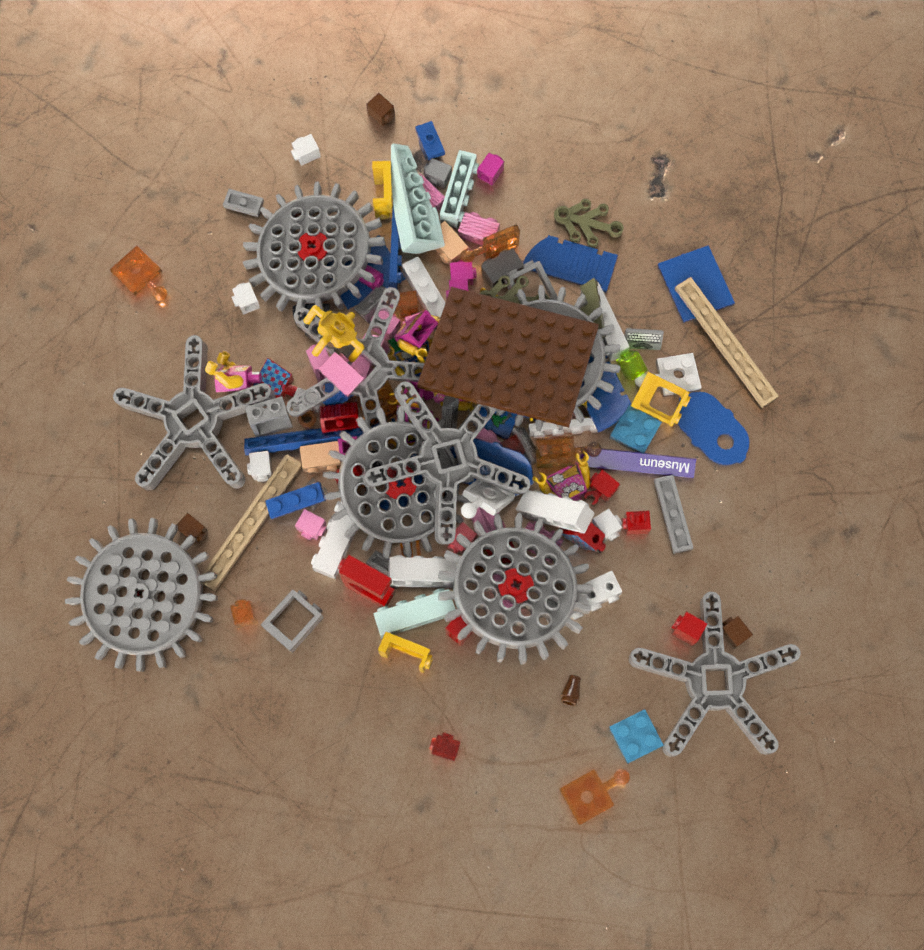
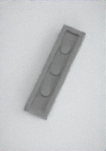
[654,475,693,554]

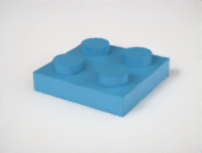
[610,405,662,453]
[609,709,664,764]

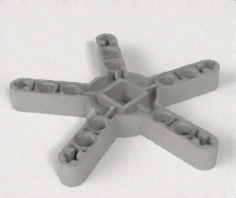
[286,287,425,451]
[113,335,276,490]
[363,382,530,545]
[629,591,801,757]

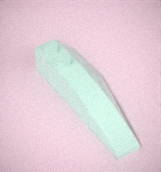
[391,143,445,254]

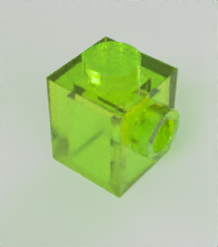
[616,349,648,380]

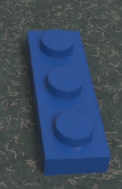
[265,482,326,519]

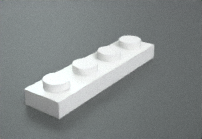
[528,418,598,438]

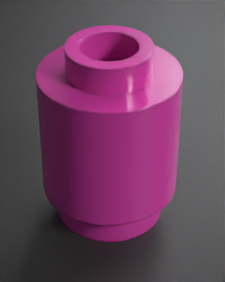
[359,265,384,290]

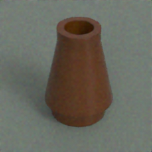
[298,410,317,430]
[560,675,581,706]

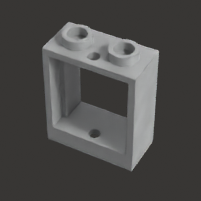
[504,260,558,300]
[245,396,293,437]
[261,589,324,653]

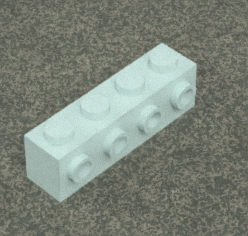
[440,150,479,228]
[373,588,456,639]

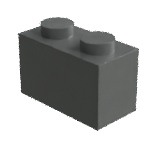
[481,248,524,289]

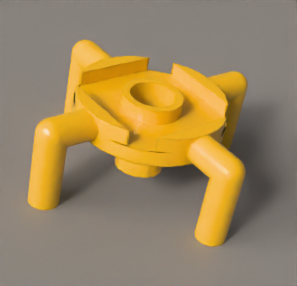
[303,305,364,363]

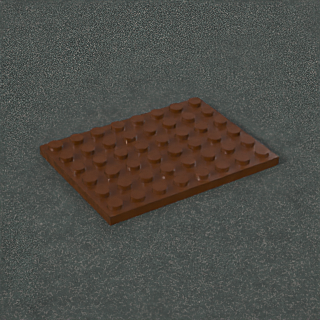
[417,287,599,428]

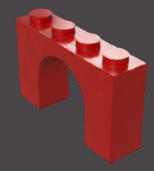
[338,555,395,607]

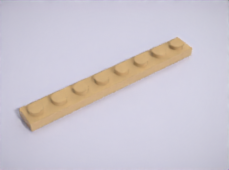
[675,277,779,408]
[202,454,302,592]

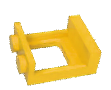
[372,161,393,219]
[631,371,691,426]
[378,632,433,673]

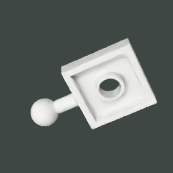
[635,353,702,396]
[461,475,515,518]

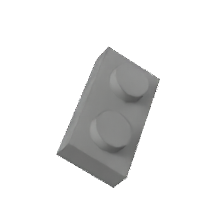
[223,189,264,217]

